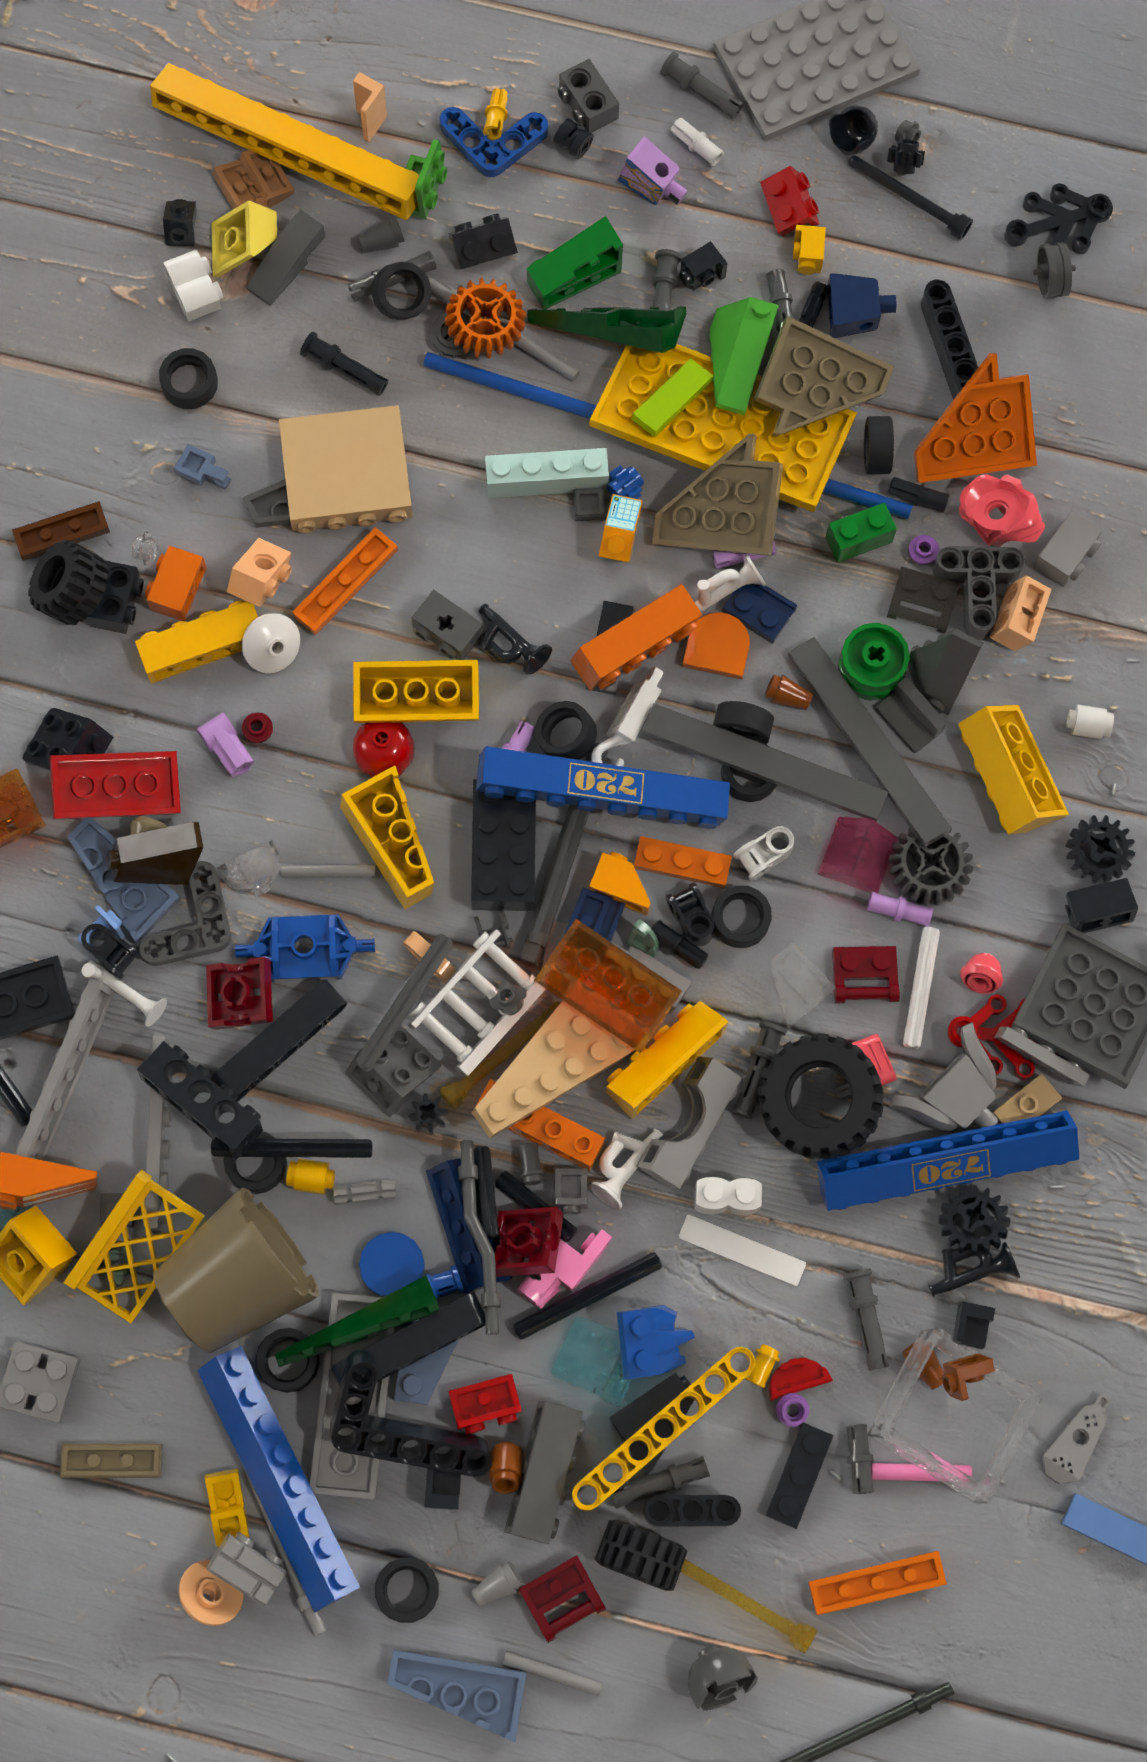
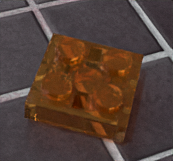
[0,768,46,848]

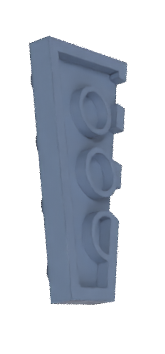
[67,818,181,944]
[387,1650,527,1742]

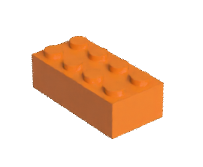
[570,584,703,691]

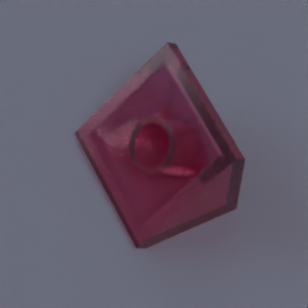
[818,817,898,893]

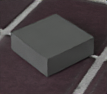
[573,487,606,521]

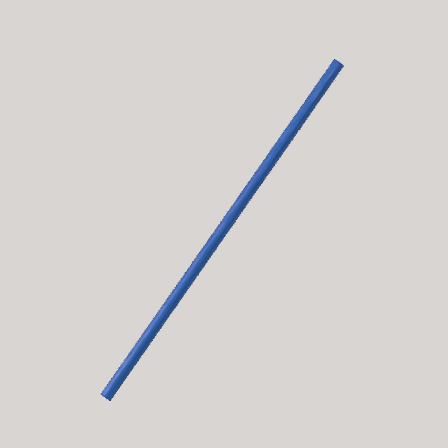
[423,352,913,520]

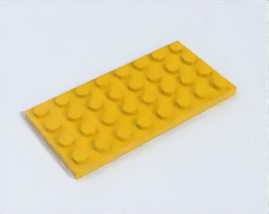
[589,344,857,513]

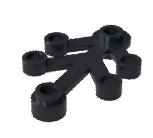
[1004,183,1113,254]

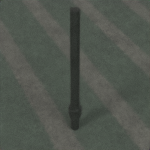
[779,1682,955,1762]

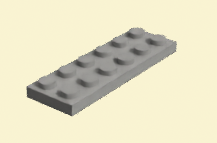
[310,1293,395,1500]

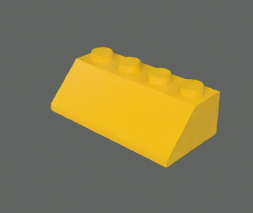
[353,660,479,723]
[958,705,1069,835]
[606,1001,728,1120]

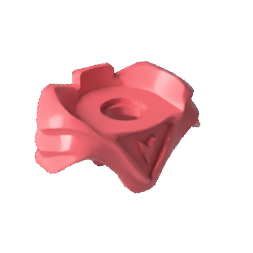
[959,474,1045,547]

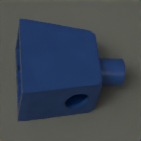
[827,273,897,338]

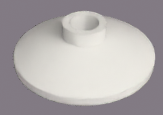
[242,613,300,673]

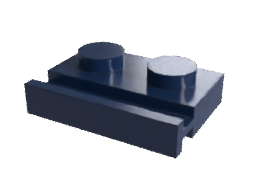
[722,584,798,644]
[560,887,626,963]

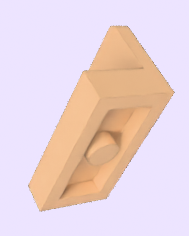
[353,72,387,142]

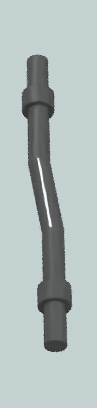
[458,1140,501,1335]

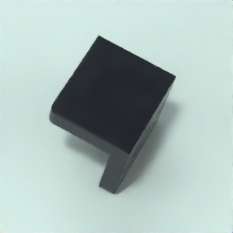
[952,1302,995,1349]
[424,1468,461,1510]

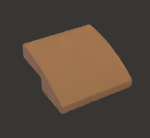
[212,150,295,209]

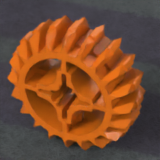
[445,277,526,359]

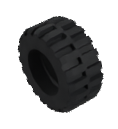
[758,1033,884,1160]

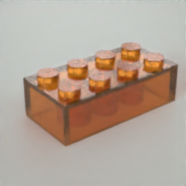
[534,919,682,1053]

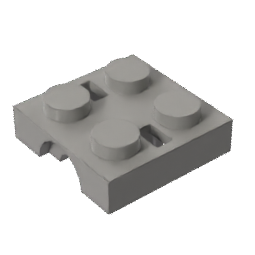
[0,1341,81,1424]

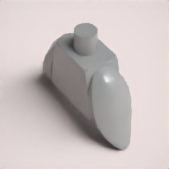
[889,1022,998,1131]

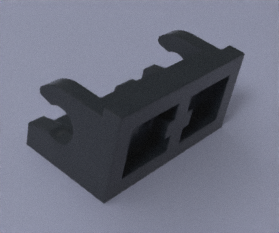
[1065,878,1138,933]

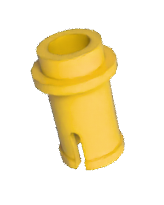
[745,1344,780,1389]

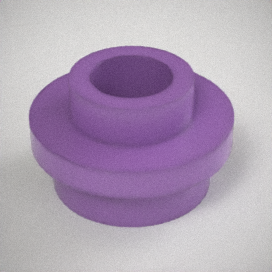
[908,535,939,565]
[776,1393,809,1427]

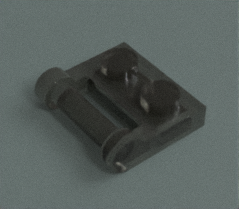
[887,566,960,634]

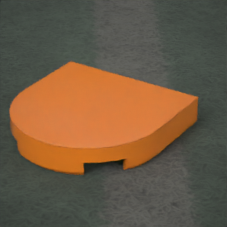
[682,612,750,680]

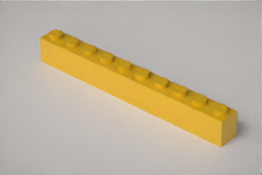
[150,63,419,221]

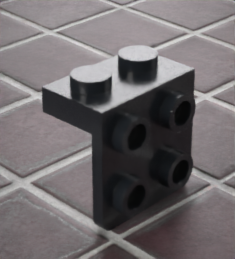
[22,708,114,771]

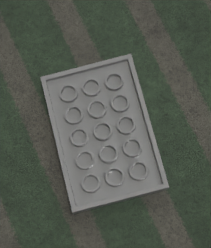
[713,0,920,141]

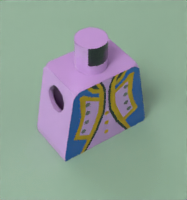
[618,136,688,205]

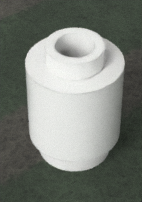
[1066,704,1114,739]

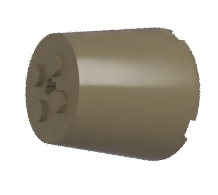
[153,1188,320,1353]

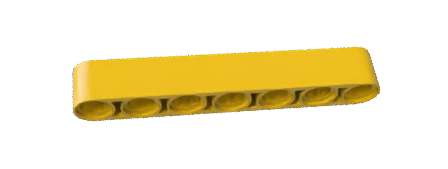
[572,1347,755,1511]

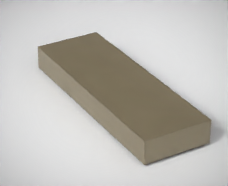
[60,1444,163,1478]

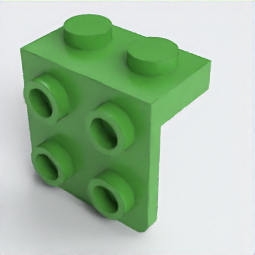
[405,139,448,219]

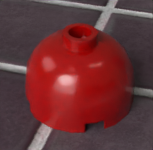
[353,722,415,777]

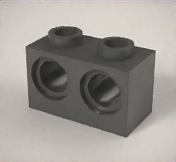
[557,59,619,133]

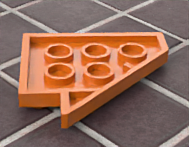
[914,353,1037,483]

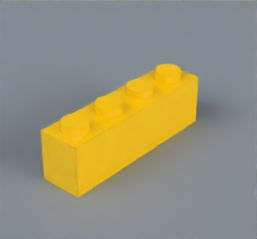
[135,600,258,684]

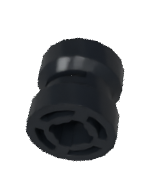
[553,118,594,160]

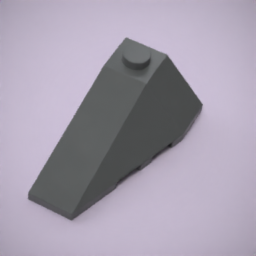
[908,629,983,715]

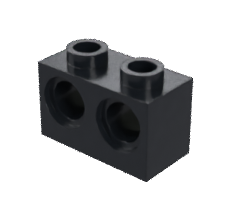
[87,560,144,634]

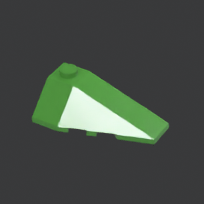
[709,297,779,416]

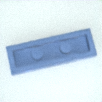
[1061,1493,1147,1565]

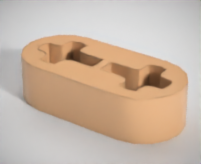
[402,931,456,983]

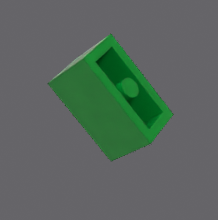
[825,503,897,563]

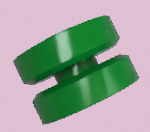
[837,623,910,701]

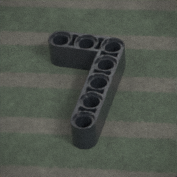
[330,1349,492,1477]

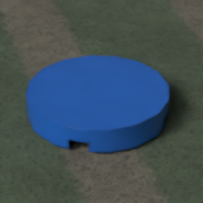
[359,1232,425,1297]

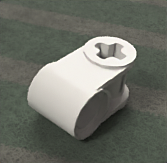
[733,826,794,881]

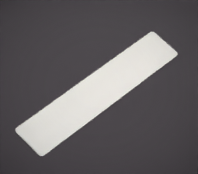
[679,1215,806,1286]

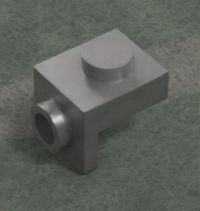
[555,1168,588,1214]

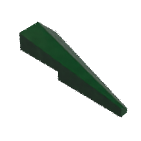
[527,306,687,353]
[275,1275,439,1367]

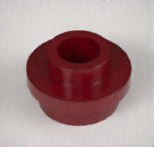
[242,712,273,743]

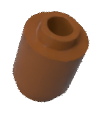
[489,1441,524,1494]

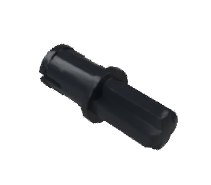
[888,477,950,513]
[651,919,708,969]

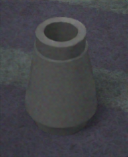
[359,219,405,253]

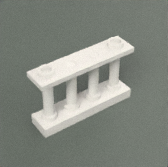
[407,929,553,1077]

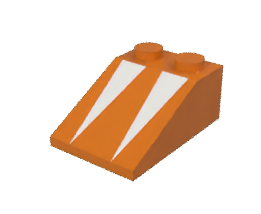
[0,1152,97,1211]

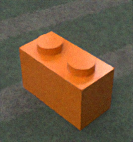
[145,545,207,621]

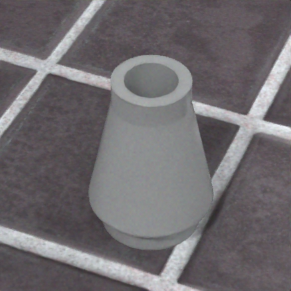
[471,1562,524,1607]

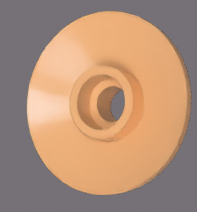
[178,1560,243,1626]

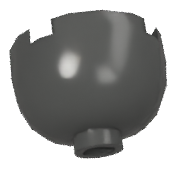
[688,1645,758,1711]

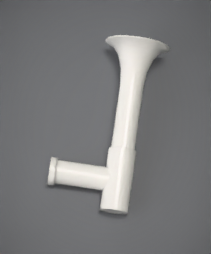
[81,960,167,1027]

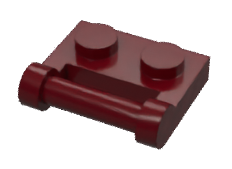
[832,946,900,1004]
[519,1555,606,1643]

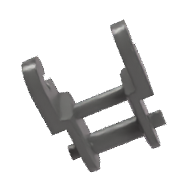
[474,909,513,949]

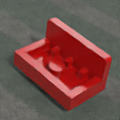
[760,166,820,236]
[448,1374,522,1435]

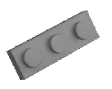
[994,1027,1090,1086]

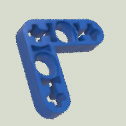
[440,107,548,177]

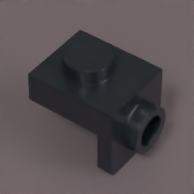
[163,199,197,246]

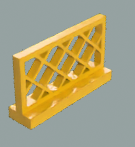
[63,1169,205,1324]

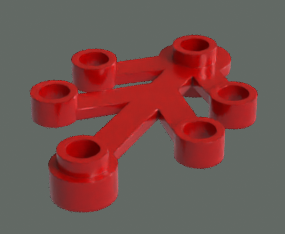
[947,994,1058,1080]

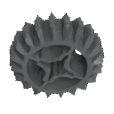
[888,827,974,906]

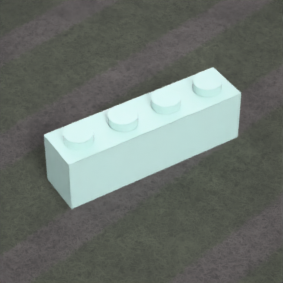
[485,448,609,498]

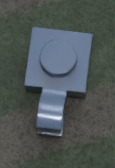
[173,444,231,489]

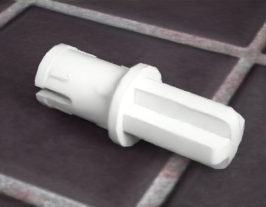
[671,118,724,167]

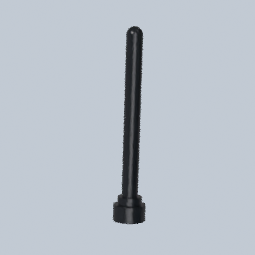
[849,155,973,240]

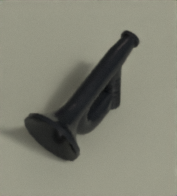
[476,604,552,675]
[928,1242,1020,1297]

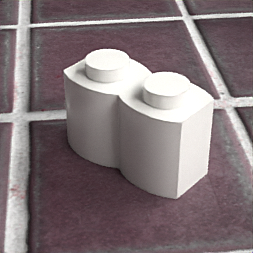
[163,250,224,322]
[694,1177,762,1216]

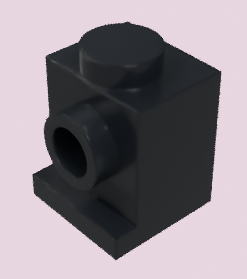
[679,241,728,291]

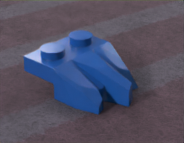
[617,1305,695,1379]

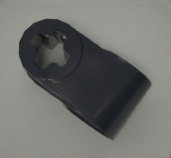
[665,882,715,947]
[81,923,141,980]

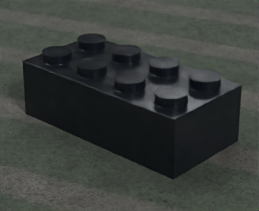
[471,779,536,911]

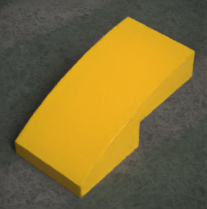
[205,1468,250,1547]

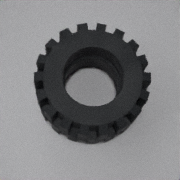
[28,540,108,626]
[595,1520,688,1591]

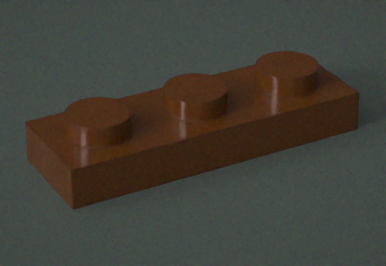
[12,501,110,561]

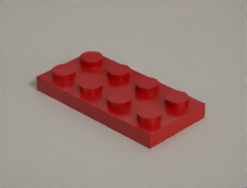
[49,751,181,820]

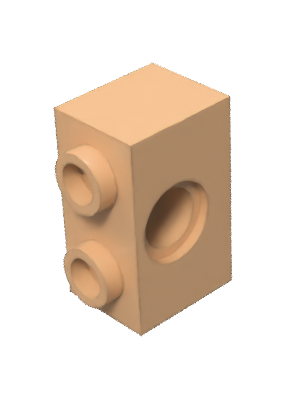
[227,538,292,607]

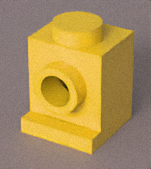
[793,225,826,275]

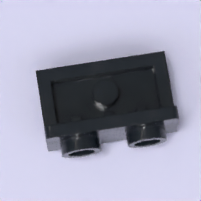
[448,213,518,269]

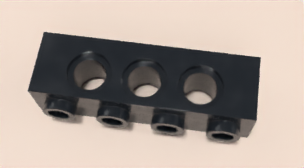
[137,1041,263,1159]

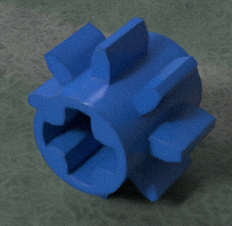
[606,465,644,499]

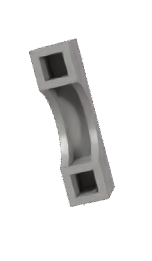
[636,1056,742,1189]

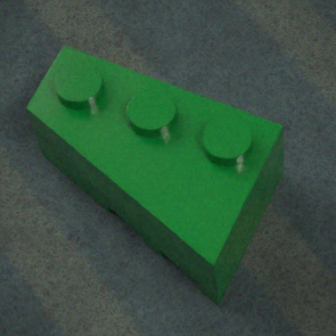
[527,216,623,310]

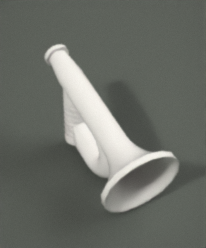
[695,554,767,612]
[590,1128,664,1210]

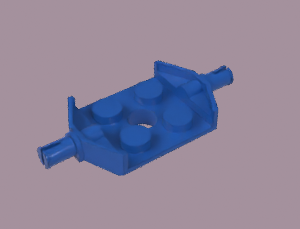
[235,914,375,983]

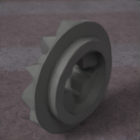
[430,313,471,358]

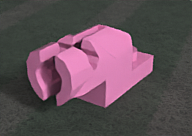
[517,1229,612,1309]

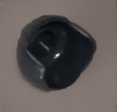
[829,105,878,155]

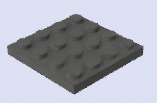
[1010,923,1147,1089]

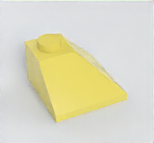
[211,200,278,278]

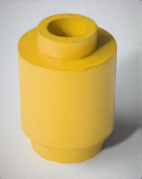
[286,1158,335,1195]

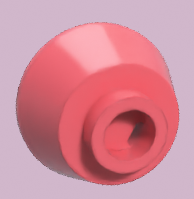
[960,953,1003,994]

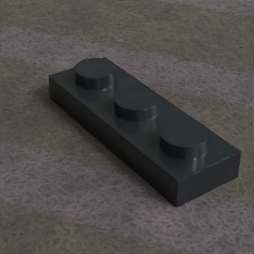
[765,1422,834,1529]

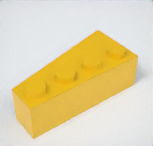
[340,765,434,909]

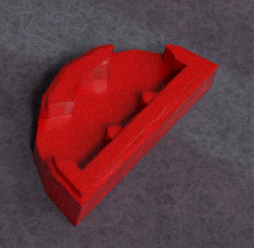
[768,1357,833,1401]

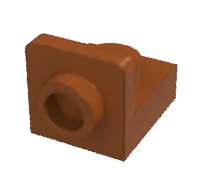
[942,1353,995,1401]

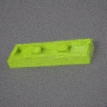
[632,358,714,437]

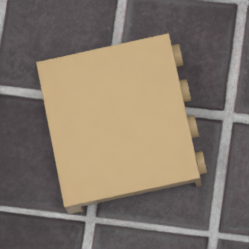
[279,405,413,533]

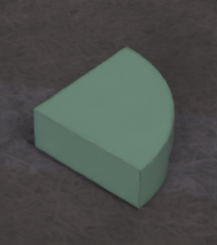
[626,919,659,958]

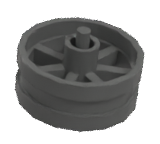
[1033,242,1076,298]

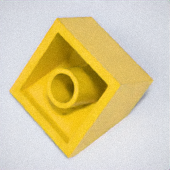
[0,1205,78,1305]

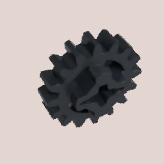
[1065,815,1136,884]
[939,1185,1010,1257]

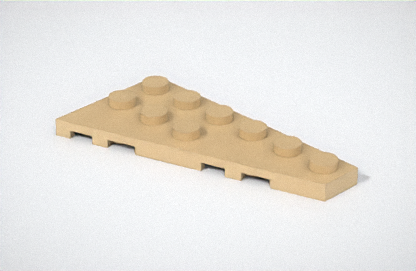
[471,968,644,1139]

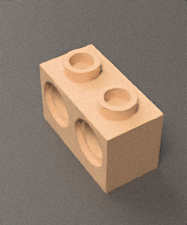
[990,575,1052,651]

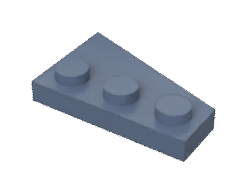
[394,1305,459,1405]

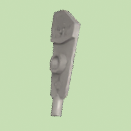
[1042,1393,1112,1484]

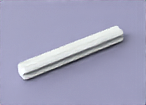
[903,927,940,1049]

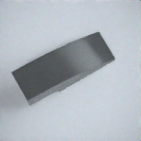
[247,209,325,306]

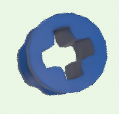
[425,1265,464,1302]

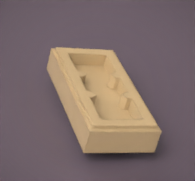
[993,1074,1062,1124]

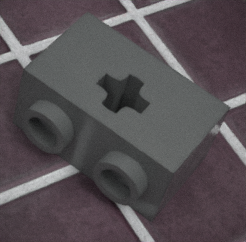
[411,589,484,660]

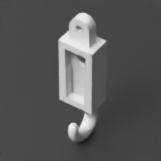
[591,666,663,766]

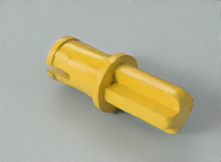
[483,88,508,140]

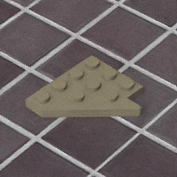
[754,316,894,437]
[652,434,783,556]

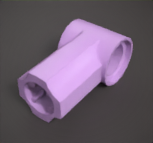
[197,712,254,777]

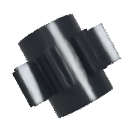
[887,139,925,174]
[408,1094,449,1135]

